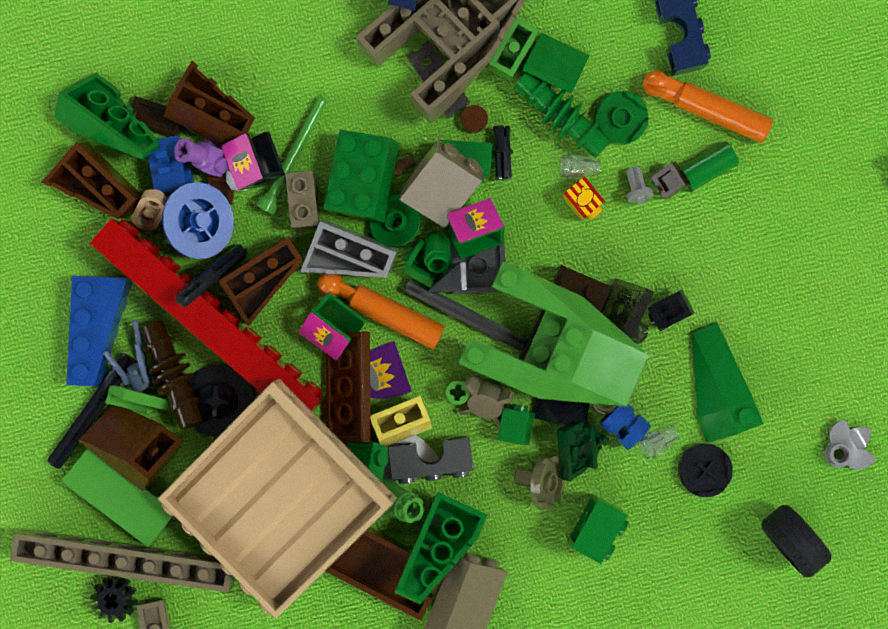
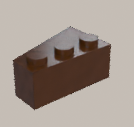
[164,60,255,146]

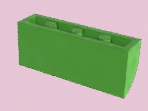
[61,448,174,548]

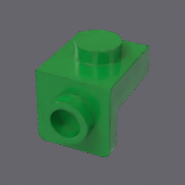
[402,239,439,287]

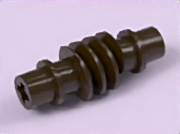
[140,321,204,430]

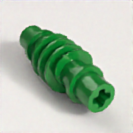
[514,72,611,159]

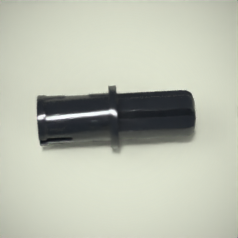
[492,125,513,180]

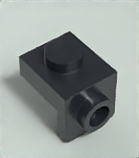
[648,289,695,332]

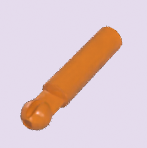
[642,70,773,143]
[317,273,445,350]

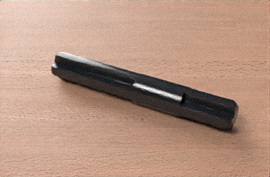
[175,244,248,307]

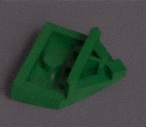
[556,421,609,482]

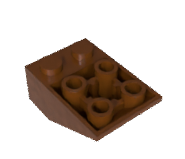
[79,405,183,491]

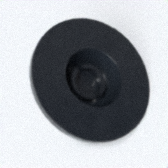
[187,365,255,437]

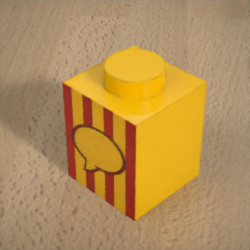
[562,176,605,221]

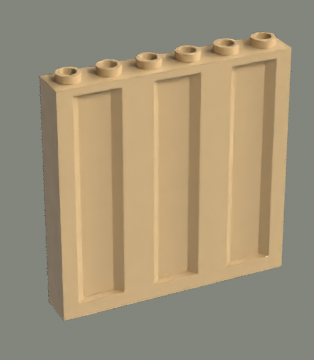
[158,379,397,619]

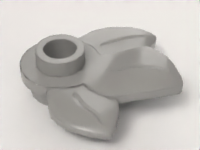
[824,419,876,470]

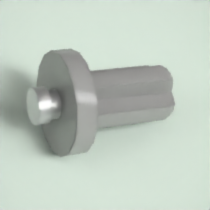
[626,167,654,205]

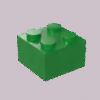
[567,494,629,564]

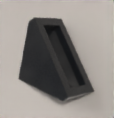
[428,262,467,293]
[533,398,590,425]

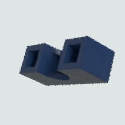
[654,0,711,76]

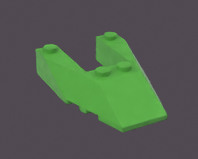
[458,262,649,407]

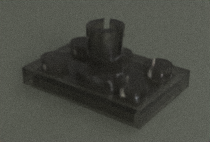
[601,278,654,344]

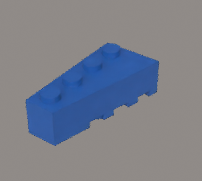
[67,276,133,386]

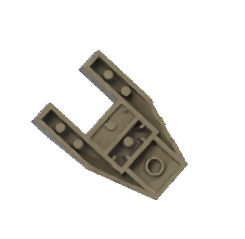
[356,0,526,124]

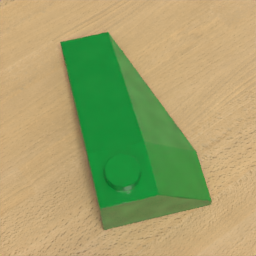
[54,73,161,159]
[394,492,487,604]

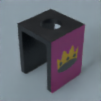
[222,131,285,191]

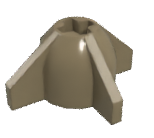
[459,377,514,427]

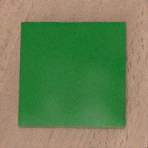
[523,33,590,93]

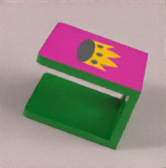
[447,198,505,259]
[299,292,366,360]

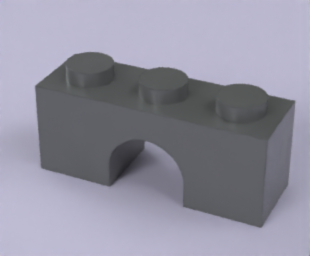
[388,437,474,484]

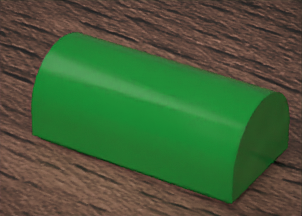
[680,141,739,192]

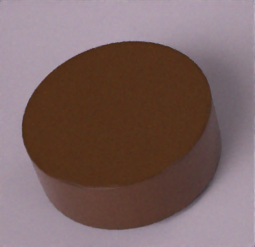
[461,105,488,133]

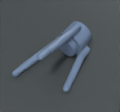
[103,320,152,391]

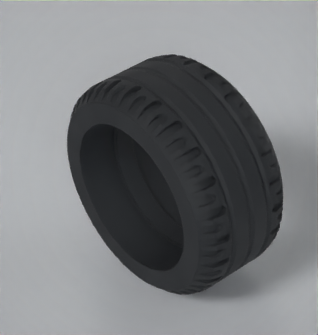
[761,505,832,578]

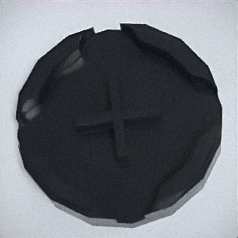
[678,443,733,497]

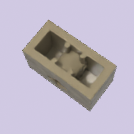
[285,171,321,230]

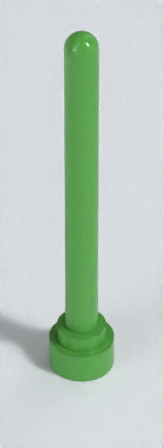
[254,97,327,216]

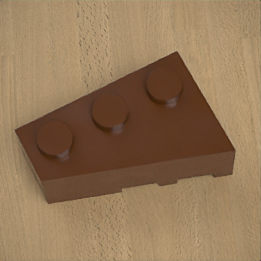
[41,142,142,219]
[218,235,303,327]

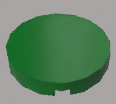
[595,91,649,145]

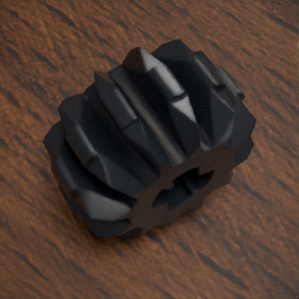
[90,576,138,623]

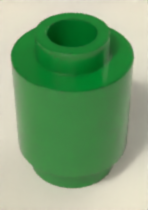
[424,233,451,273]

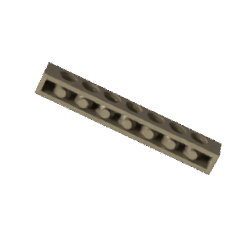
[10,529,235,592]

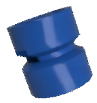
[599,404,651,450]

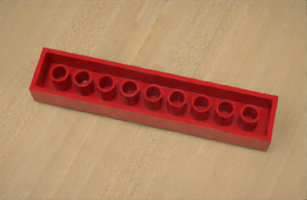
[90,218,325,412]

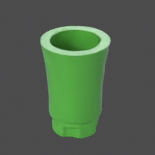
[382,477,424,523]

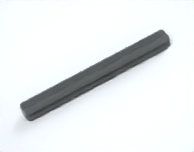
[404,279,527,351]

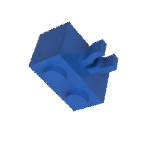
[148,135,194,196]

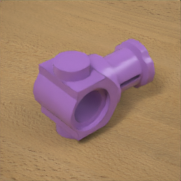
[174,138,229,177]

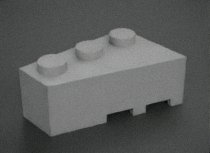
[300,219,399,278]

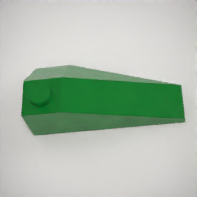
[691,323,764,442]

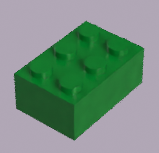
[323,129,400,223]

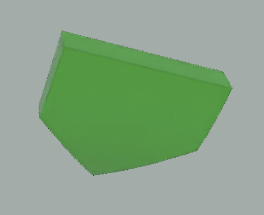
[105,386,170,413]

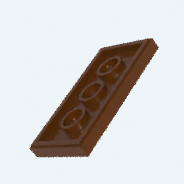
[326,332,370,442]

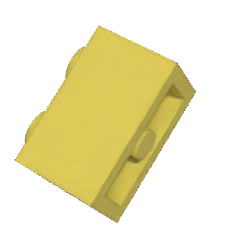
[370,396,432,447]

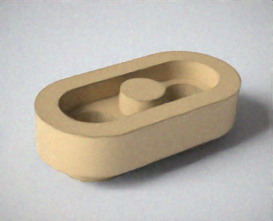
[132,189,168,231]

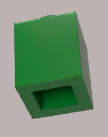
[498,404,535,445]

